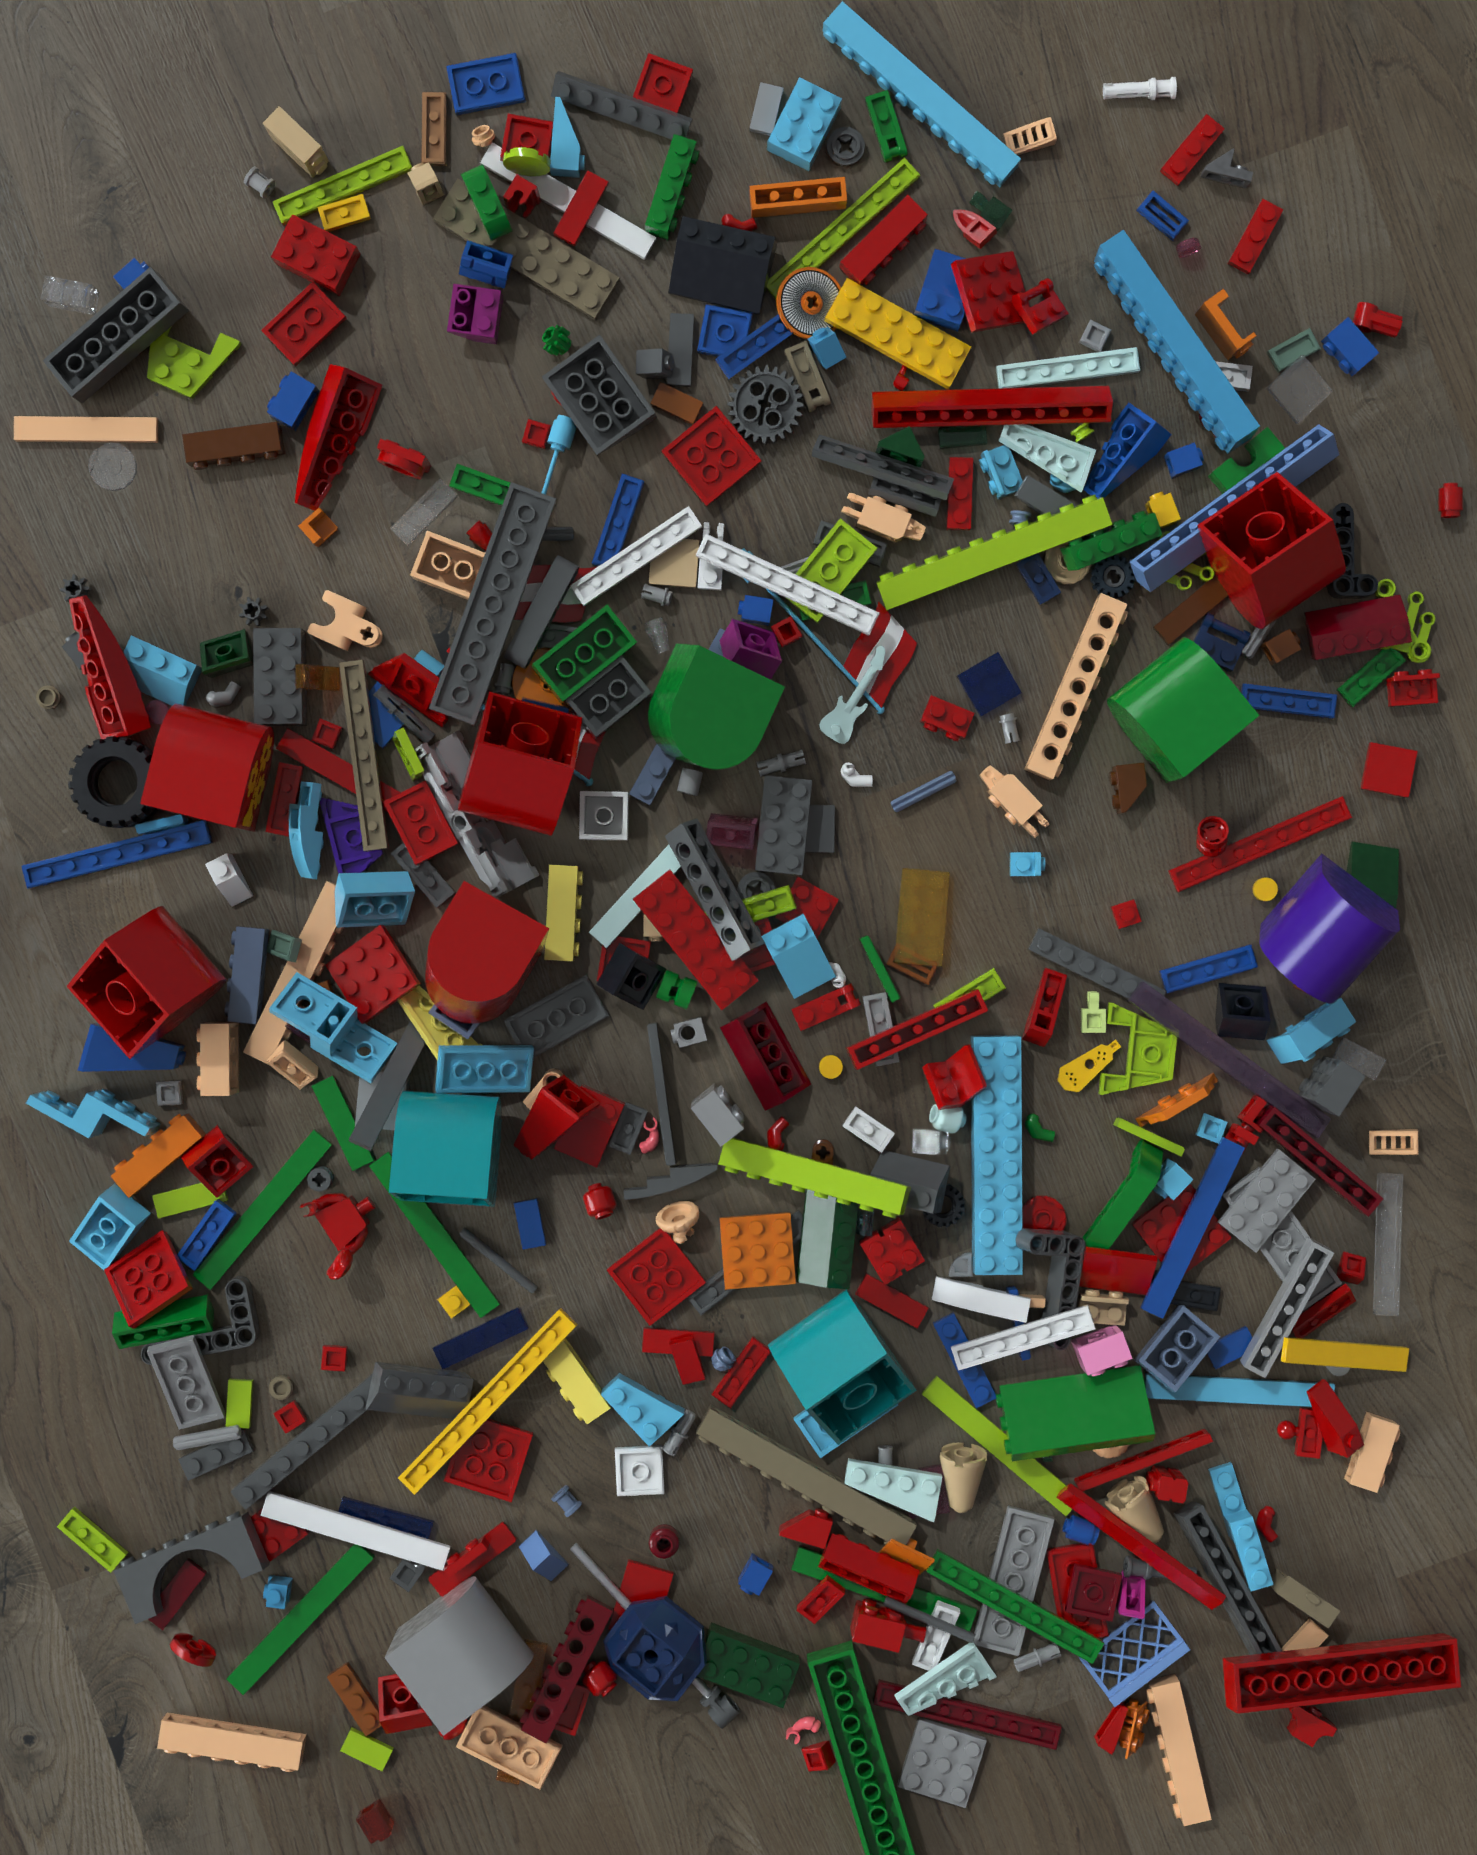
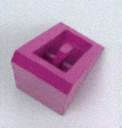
[1116,1570,1146,1619]

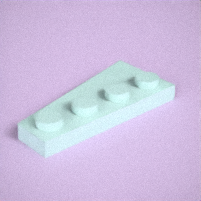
[999,424,1096,492]
[894,1642,997,1716]

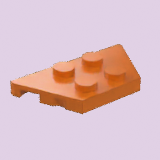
[1135,1073,1218,1127]

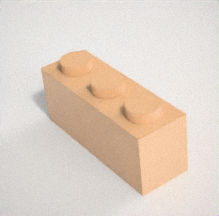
[1344,1412,1400,1493]

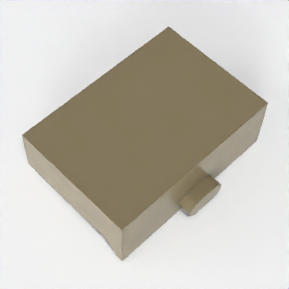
[1271,1568,1340,1629]

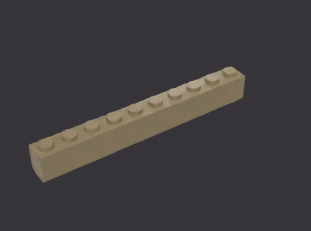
[696,1404,917,1545]

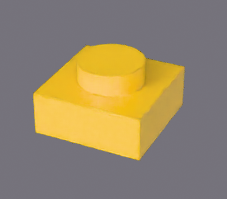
[437,1285,470,1319]

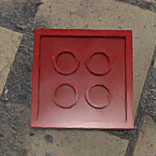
[951,251,1030,333]
[661,406,762,507]
[325,925,421,1024]
[1131,1184,1231,1274]
[606,1228,706,1326]
[104,1230,193,1329]
[444,1418,533,1502]

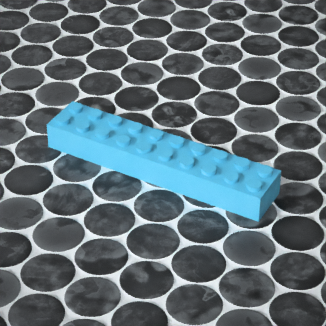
[971,1035,1023,1275]

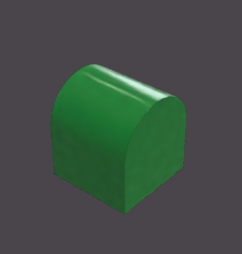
[1107,637,1260,783]
[648,644,785,769]

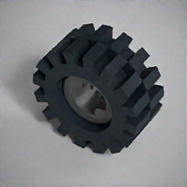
[1090,555,1136,599]

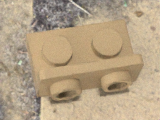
[1078,1289,1129,1326]

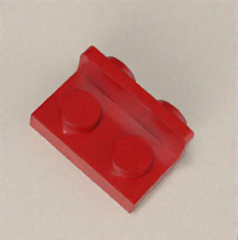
[920,695,975,742]

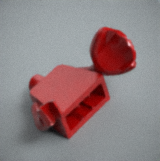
[300,1193,376,1280]

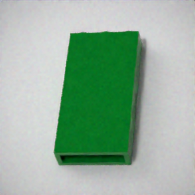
[995,1365,1155,1462]

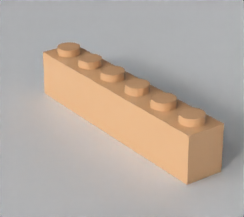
[1146,1674,1212,1826]
[157,1713,307,1772]

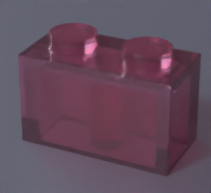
[707,813,758,850]

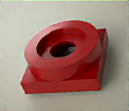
[377,438,431,479]

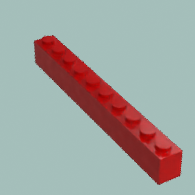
[871,386,1113,428]

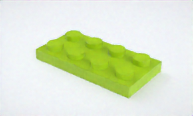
[786,518,877,624]

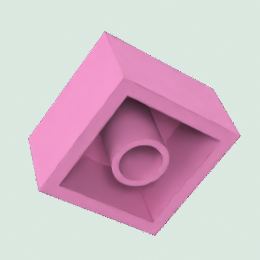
[1071,1325,1133,1376]

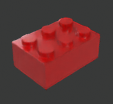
[271,214,361,296]

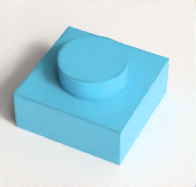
[1195,1113,1228,1144]

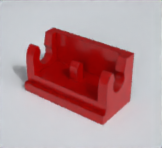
[503,174,541,218]

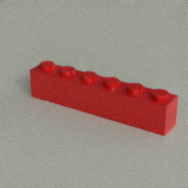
[845,989,988,1070]

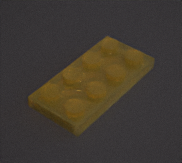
[894,868,950,967]

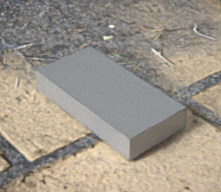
[749,82,783,136]

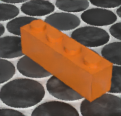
[749,177,847,218]
[111,1113,206,1198]

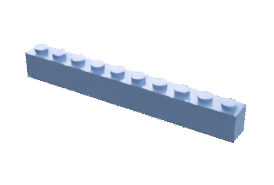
[1130,424,1339,592]

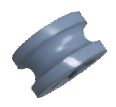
[1009,510,1032,525]

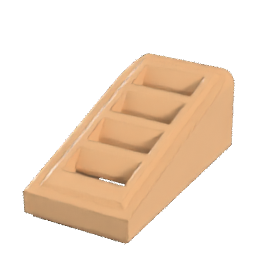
[1003,117,1057,155]
[1369,1129,1418,1155]

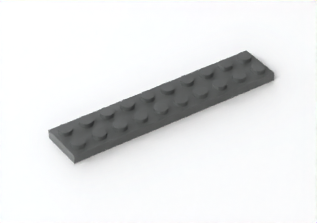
[429,482,557,725]

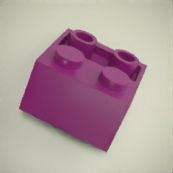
[447,284,503,345]

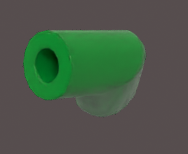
[1025,1114,1055,1142]

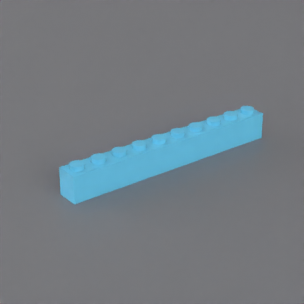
[823,1,1021,187]

